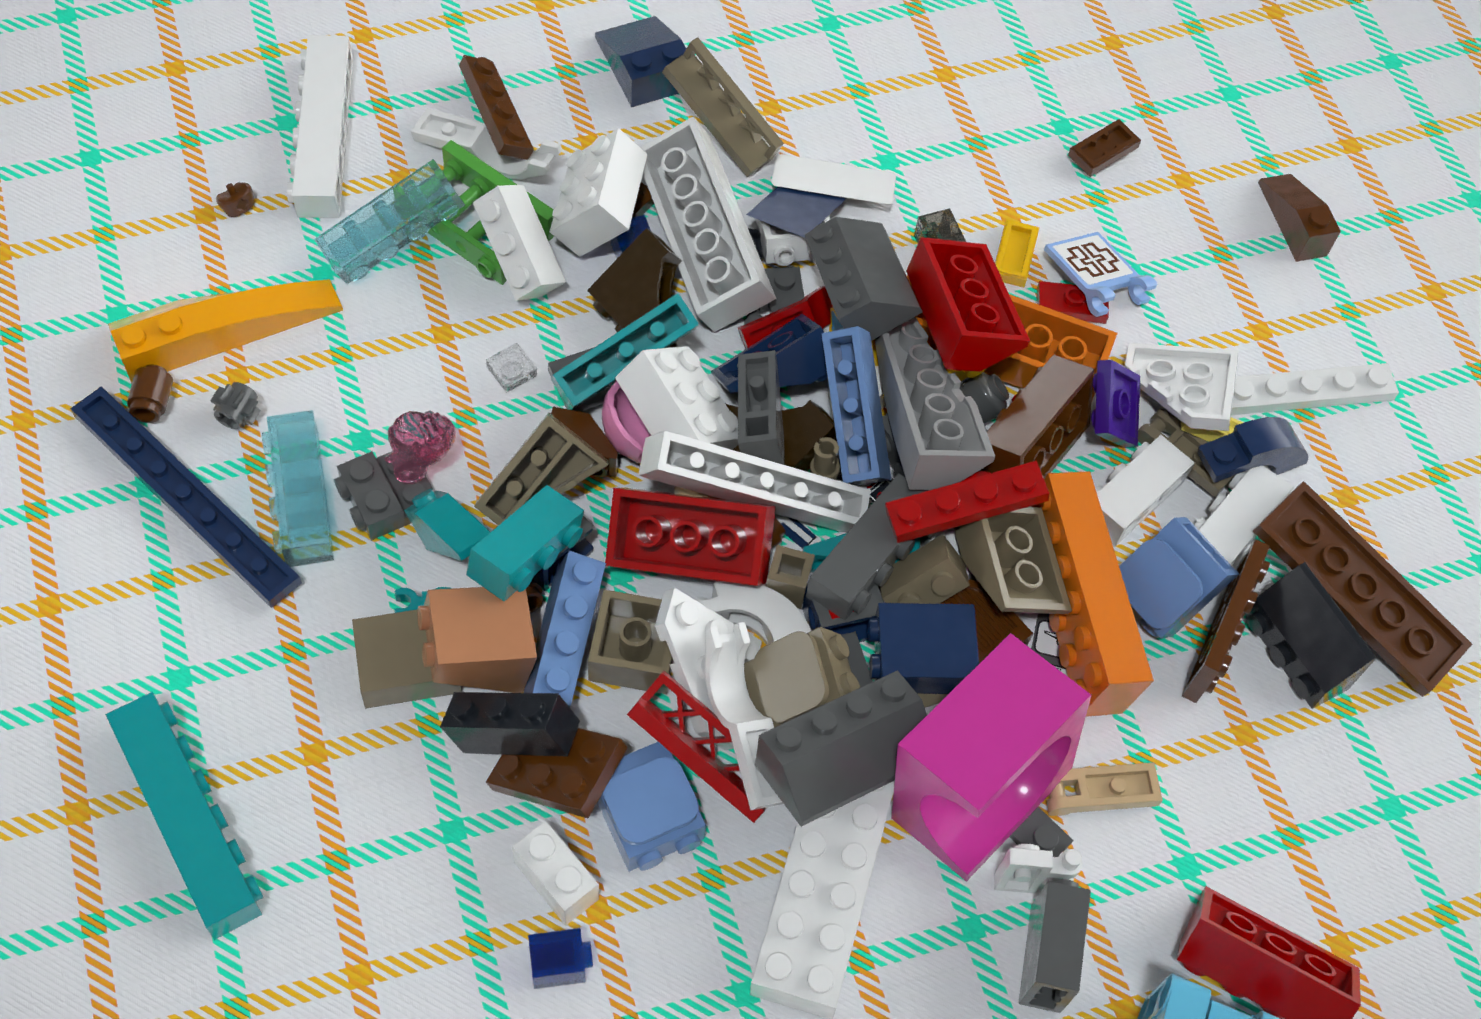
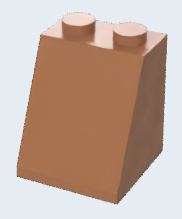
[417,587,537,693]

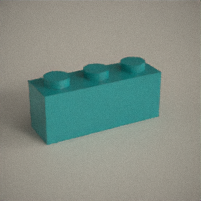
[466,485,584,602]

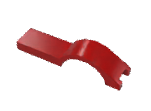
[738,286,833,349]

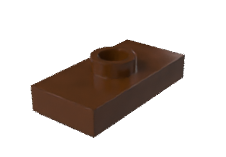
[1068,119,1141,177]

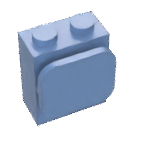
[1119,517,1239,639]
[597,742,706,872]

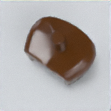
[216,182,255,217]

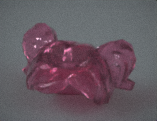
[384,410,456,484]

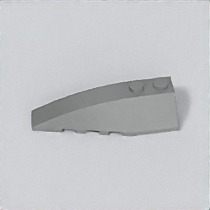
[875,317,995,490]

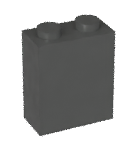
[1018,879,1091,1013]

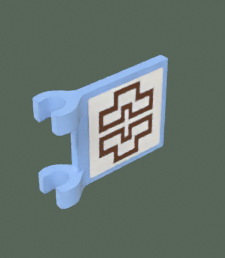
[1044,232,1157,317]

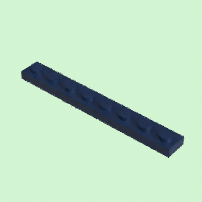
[70,386,302,608]

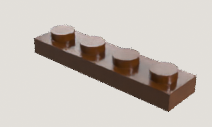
[459,55,534,160]

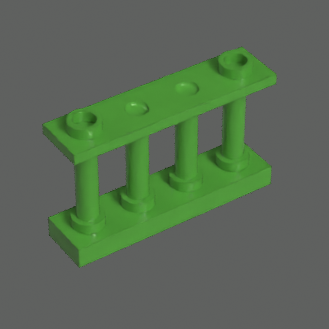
[394,140,554,285]

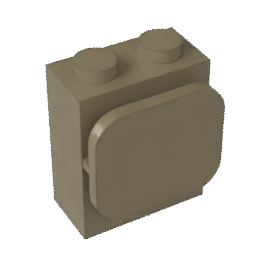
[744,627,860,728]

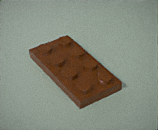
[1182,539,1270,703]

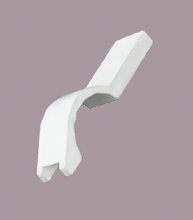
[411,108,562,180]
[705,622,784,810]

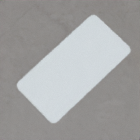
[771,154,896,205]

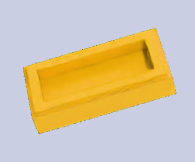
[995,219,1040,288]

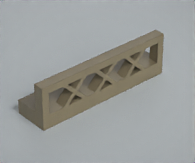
[662,37,784,178]

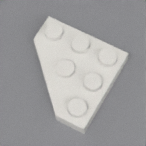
[1125,343,1239,431]
[655,588,762,750]

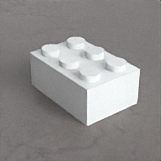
[549,128,648,257]
[615,346,738,450]

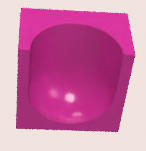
[891,633,1091,882]

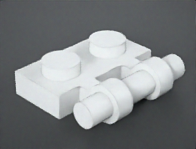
[994,844,1083,894]

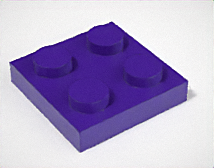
[1091,360,1141,448]

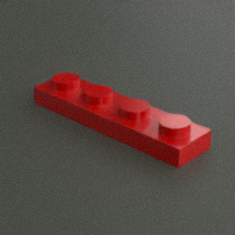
[885,460,1050,543]

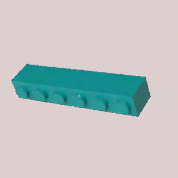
[105,692,264,940]

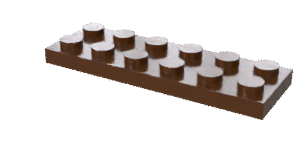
[1253,481,1473,697]

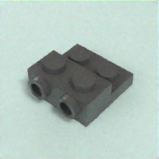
[334,444,434,541]

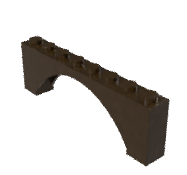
[587,228,837,472]

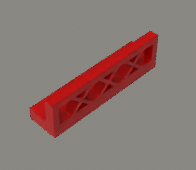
[627,671,765,823]

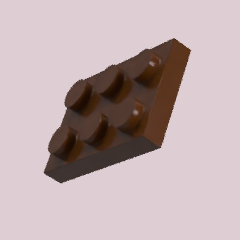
[486,728,628,819]

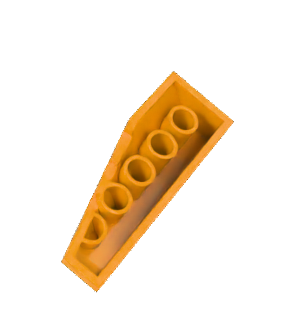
[108,279,343,384]

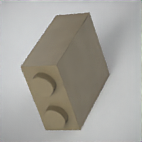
[352,609,462,709]

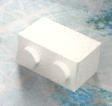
[512,821,599,926]

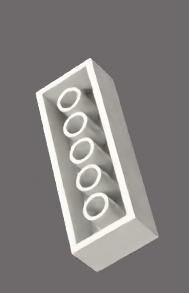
[640,116,776,332]
[750,781,895,1019]

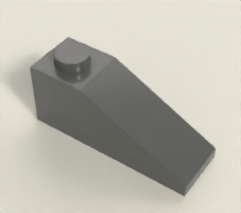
[738,350,785,465]

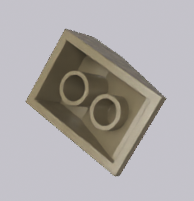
[954,507,1072,614]

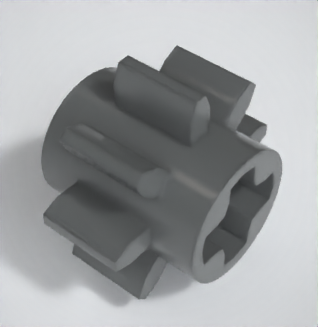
[210,382,261,429]

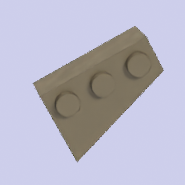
[474,412,609,526]

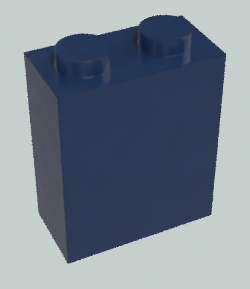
[868,603,979,694]

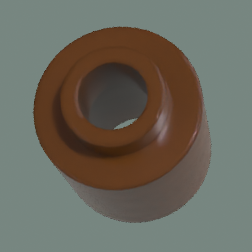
[127,364,173,423]

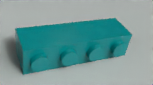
[551,293,699,410]

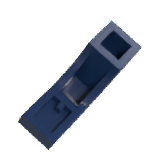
[1197,417,1308,483]

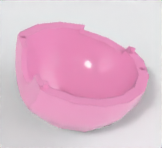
[601,380,651,463]

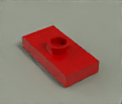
[1037,281,1109,324]

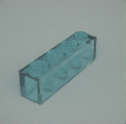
[314,159,465,285]
[262,410,334,567]

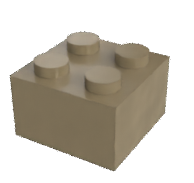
[588,589,673,694]

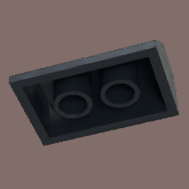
[1244,562,1377,709]

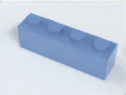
[821,326,892,486]
[524,551,606,707]

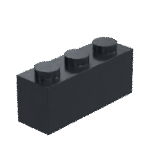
[440,692,580,757]

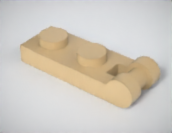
[1047,762,1163,816]

